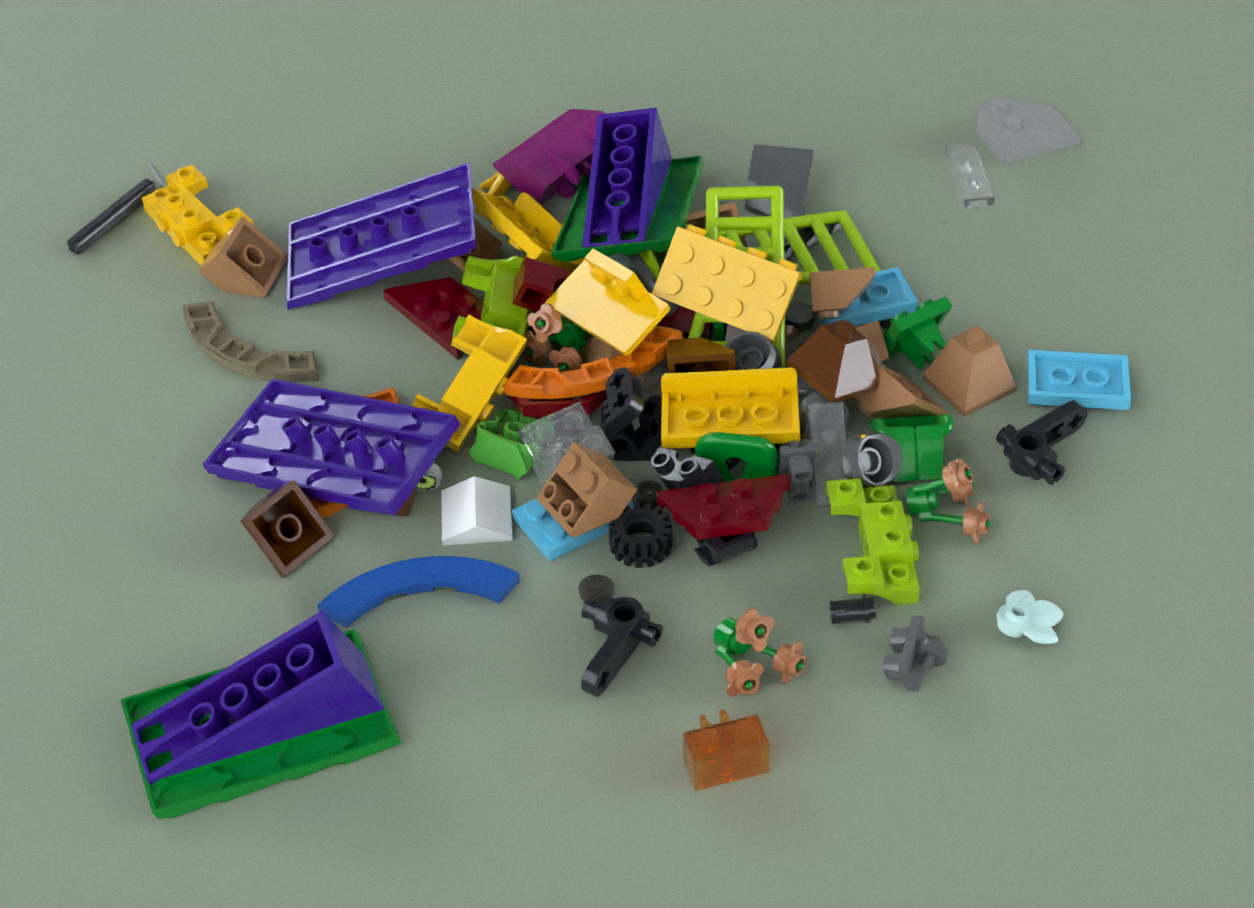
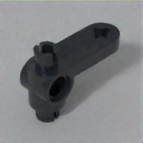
[996,400,1088,485]
[581,595,663,697]

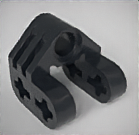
[600,367,662,461]

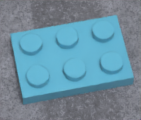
[808,267,918,326]
[1027,350,1131,410]
[512,499,634,562]

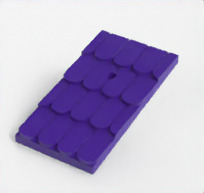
[287,162,475,310]
[202,378,461,515]

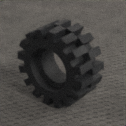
[609,502,673,568]

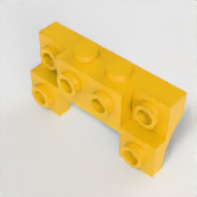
[142,164,254,266]
[412,315,527,453]

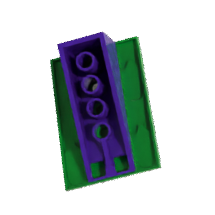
[551,108,704,262]
[120,611,402,820]

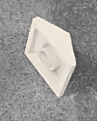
[441,476,513,545]

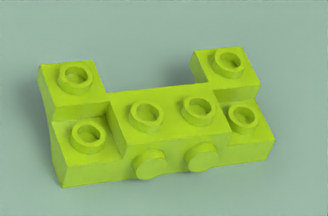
[451,255,530,346]
[825,478,920,605]

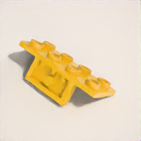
[546,249,670,356]

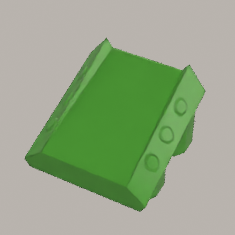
[469,407,556,481]

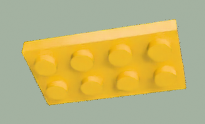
[472,188,585,272]
[652,224,803,342]
[661,368,800,449]

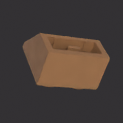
[536,442,637,537]

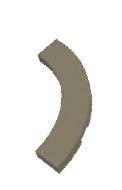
[183,301,318,382]

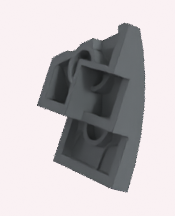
[745,144,813,231]

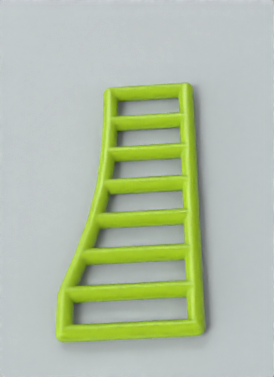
[688,186,785,368]
[639,210,881,284]

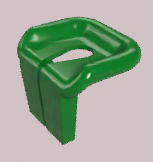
[868,414,954,482]
[695,432,778,482]

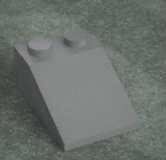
[976,97,1082,164]

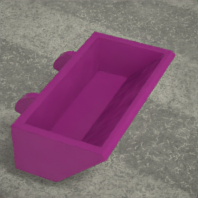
[493,108,606,205]

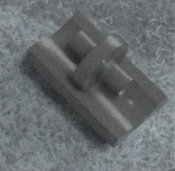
[777,440,817,502]
[882,616,948,691]

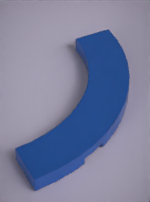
[317,556,520,628]

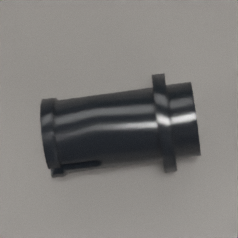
[829,594,876,624]

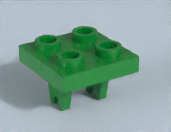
[883,296,953,369]

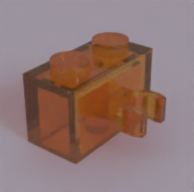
[683,710,770,791]

